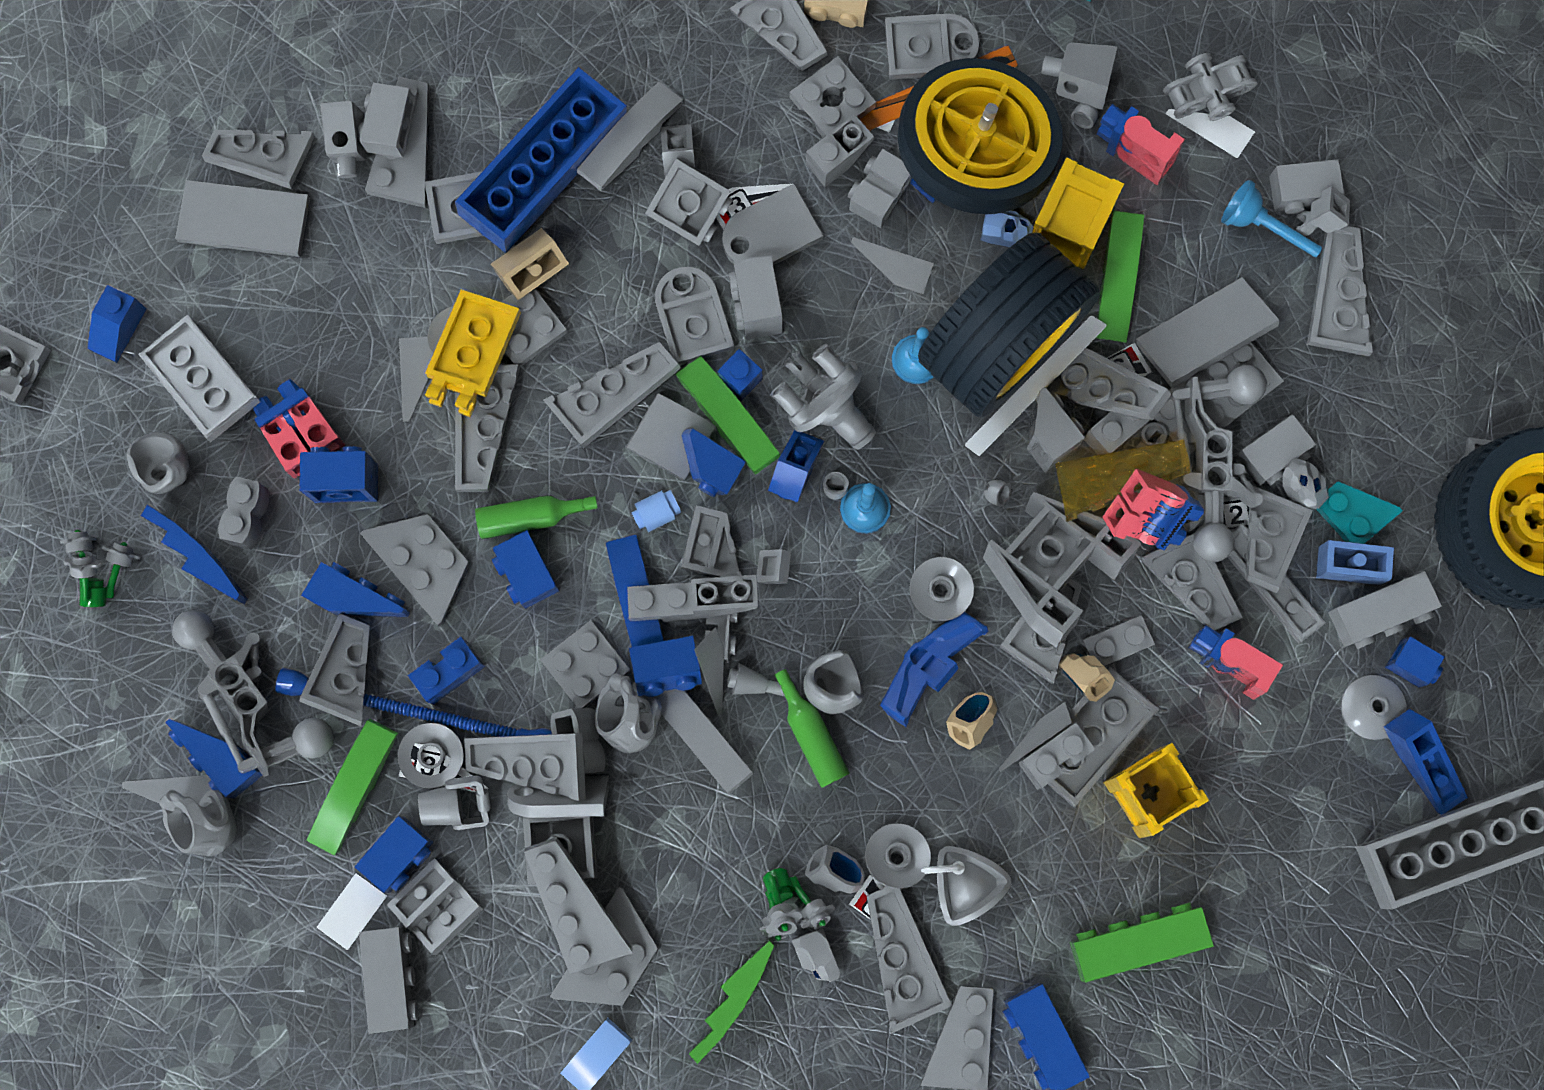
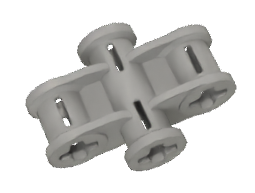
[1163,53,1258,121]

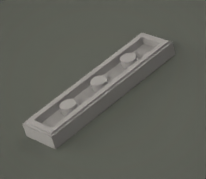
[1227,523,1326,644]

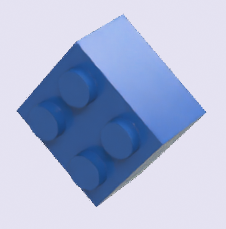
[299,446,378,503]

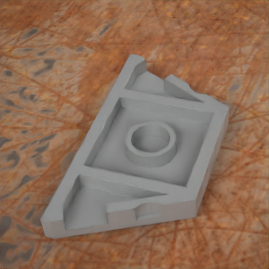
[360,514,470,627]
[550,887,658,1006]

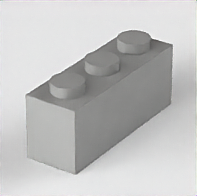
[1328,571,1442,649]
[359,926,419,1034]

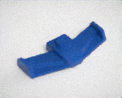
[880,612,989,727]

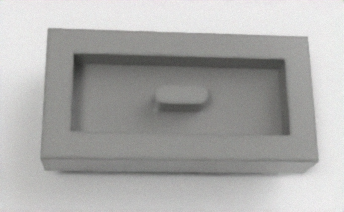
[1081,615,1155,666]

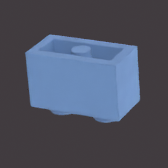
[1316,540,1394,585]

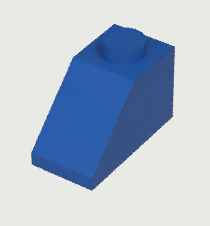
[88,285,147,363]
[681,428,746,497]
[768,430,824,502]

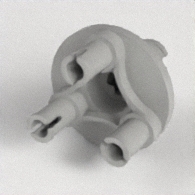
[770,343,876,450]

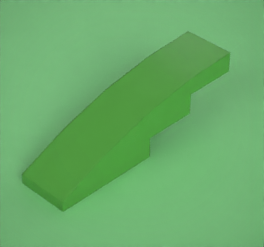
[1096,210,1144,342]
[676,356,780,475]
[306,718,398,856]
[689,940,774,1064]

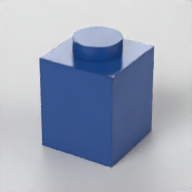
[717,349,763,401]
[1385,636,1444,688]

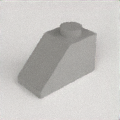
[661,124,696,177]

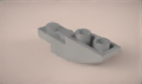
[627,575,759,622]

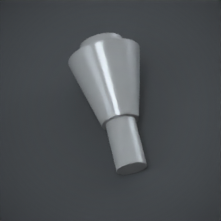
[727,663,785,697]

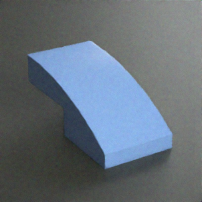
[560,1018,632,1090]

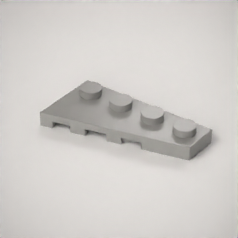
[365,76,430,208]
[543,342,681,448]
[455,364,520,492]
[464,733,586,801]
[524,837,633,974]
[866,887,952,1034]

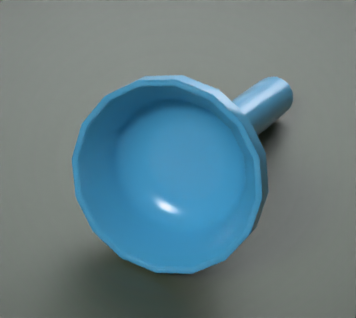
[1221,180,1322,257]
[892,327,934,384]
[840,483,891,534]

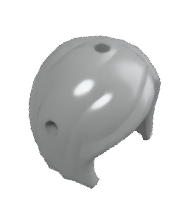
[127,432,190,494]
[803,650,864,714]

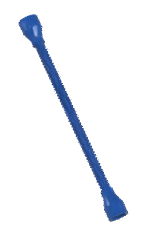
[275,668,552,737]

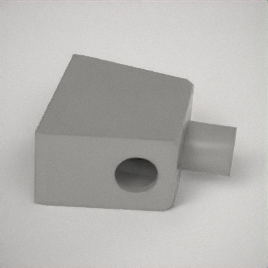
[1041,42,1117,110]
[320,101,366,178]

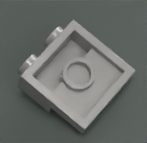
[645,159,733,246]

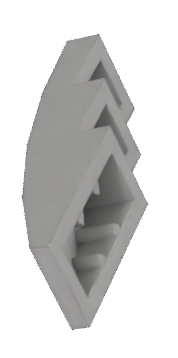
[577,81,683,191]
[654,689,753,795]

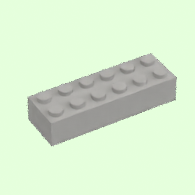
[1355,778,1544,909]

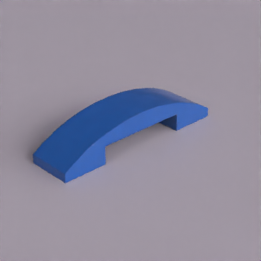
[606,535,664,647]

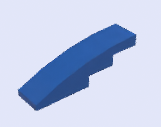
[141,505,248,605]

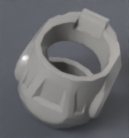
[595,674,662,753]
[159,790,237,857]

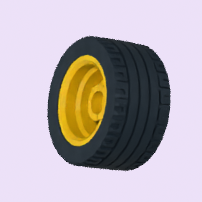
[918,232,1100,418]
[1434,427,1544,610]

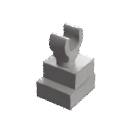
[1296,186,1350,236]

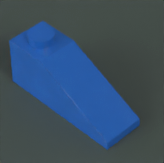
[1383,709,1468,815]

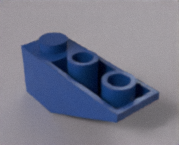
[301,562,410,617]
[166,719,263,799]

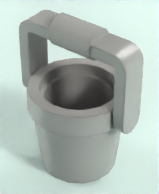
[418,776,491,830]

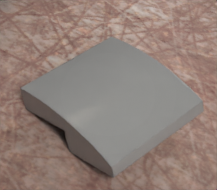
[625,394,716,480]
[387,858,484,956]

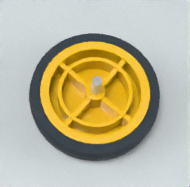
[898,58,1063,214]

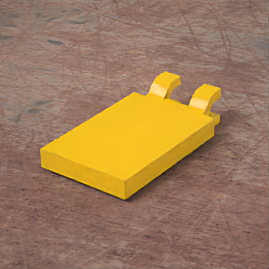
[425,289,521,417]

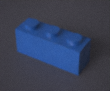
[1002,983,1090,1090]

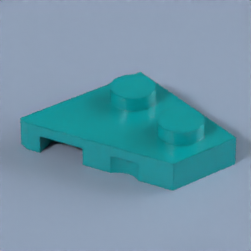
[1316,481,1403,544]

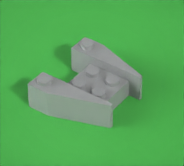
[983,492,1141,648]

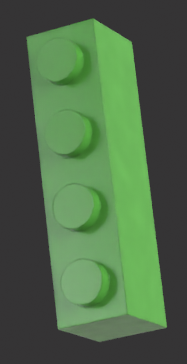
[1069,902,1214,982]

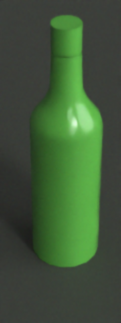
[475,495,598,540]
[775,669,850,788]

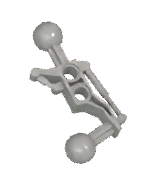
[1170,365,1267,562]
[172,609,334,777]

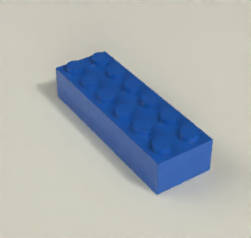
[455,67,627,253]

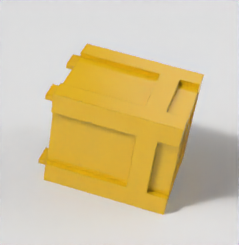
[1032,157,1124,269]
[1103,743,1209,838]

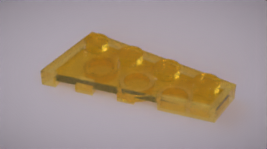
[1055,439,1191,522]

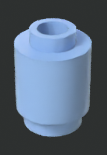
[631,490,681,532]

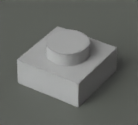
[757,549,791,584]

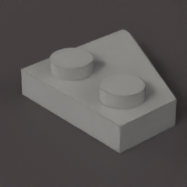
[680,505,742,577]

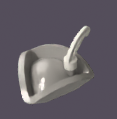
[921,846,1012,926]

